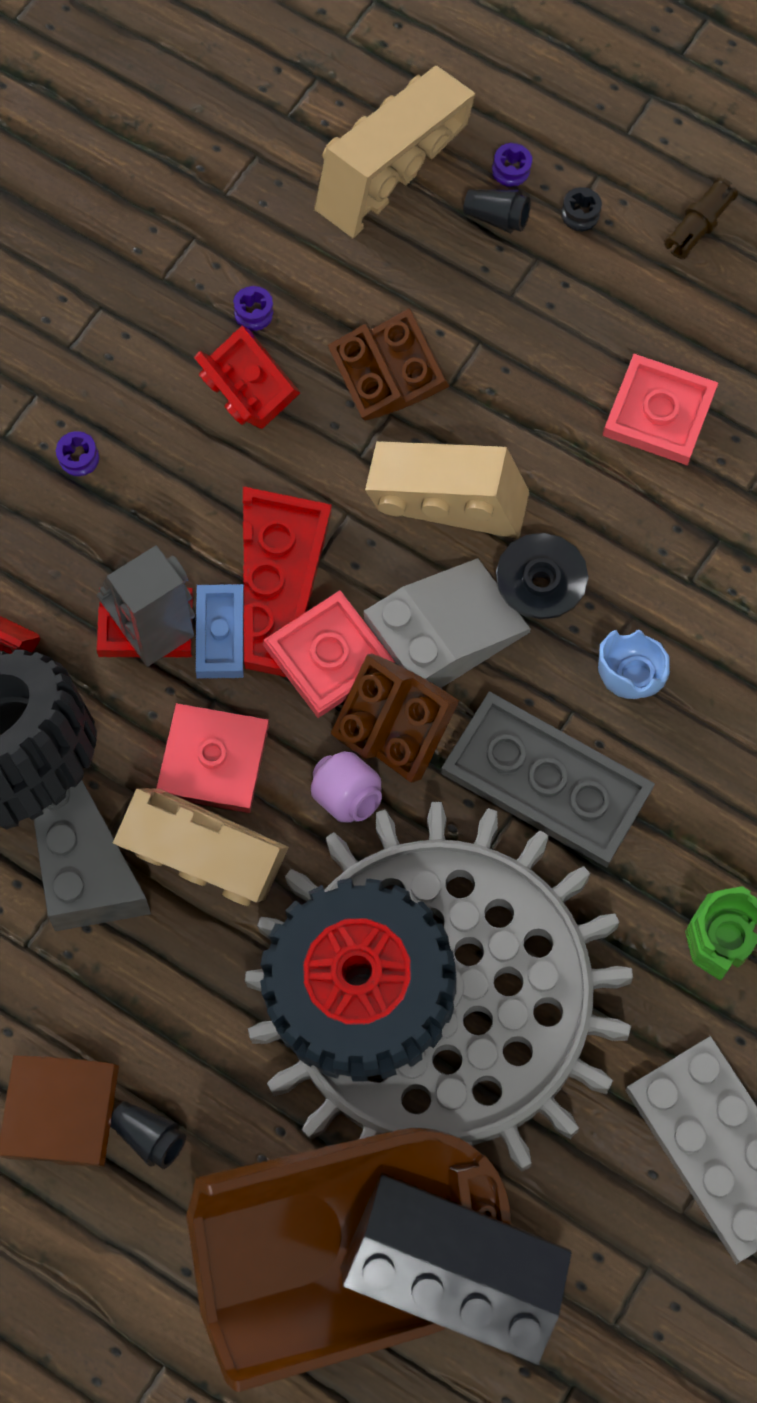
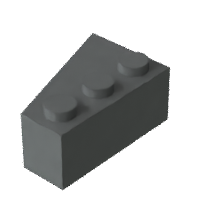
[96,545,195,667]
[34,780,151,932]

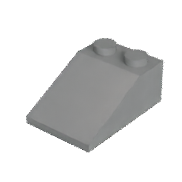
[364,558,531,688]

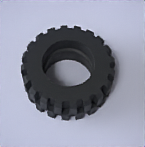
[0,650,97,829]

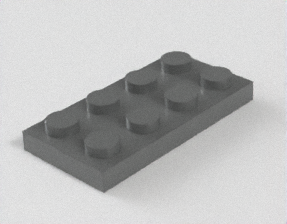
[441,691,655,868]

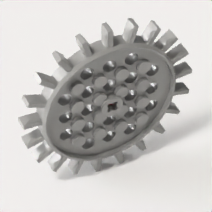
[245,802,633,1172]

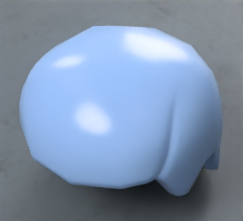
[598,630,670,699]

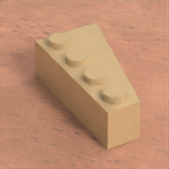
[314,65,476,239]

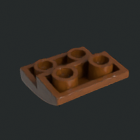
[327,308,450,421]
[331,654,459,783]
[0,1055,119,1167]

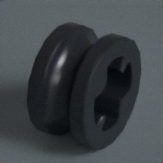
[561,187,602,231]

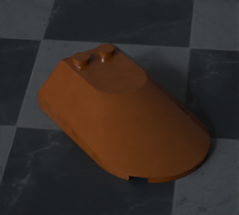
[186,1128,511,1392]

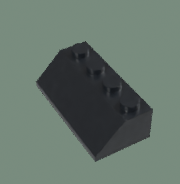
[340,1172,572,1364]

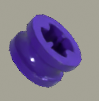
[492,143,532,186]
[233,286,273,331]
[56,431,100,477]

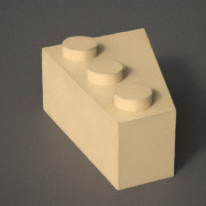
[365,441,529,539]
[113,788,289,906]

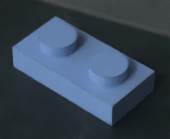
[196,584,244,678]

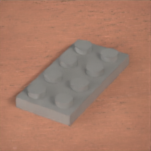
[625,1036,757,1265]

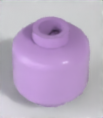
[311,751,382,823]

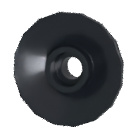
[496,533,589,620]

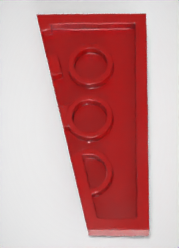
[243,486,332,677]

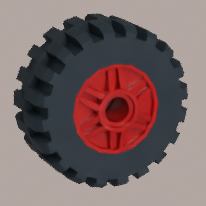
[260,878,457,1082]

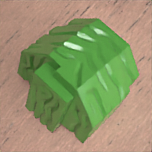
[685,886,757,981]

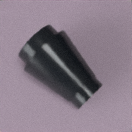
[463,189,531,234]
[110,1101,186,1169]

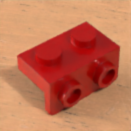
[194,325,301,429]

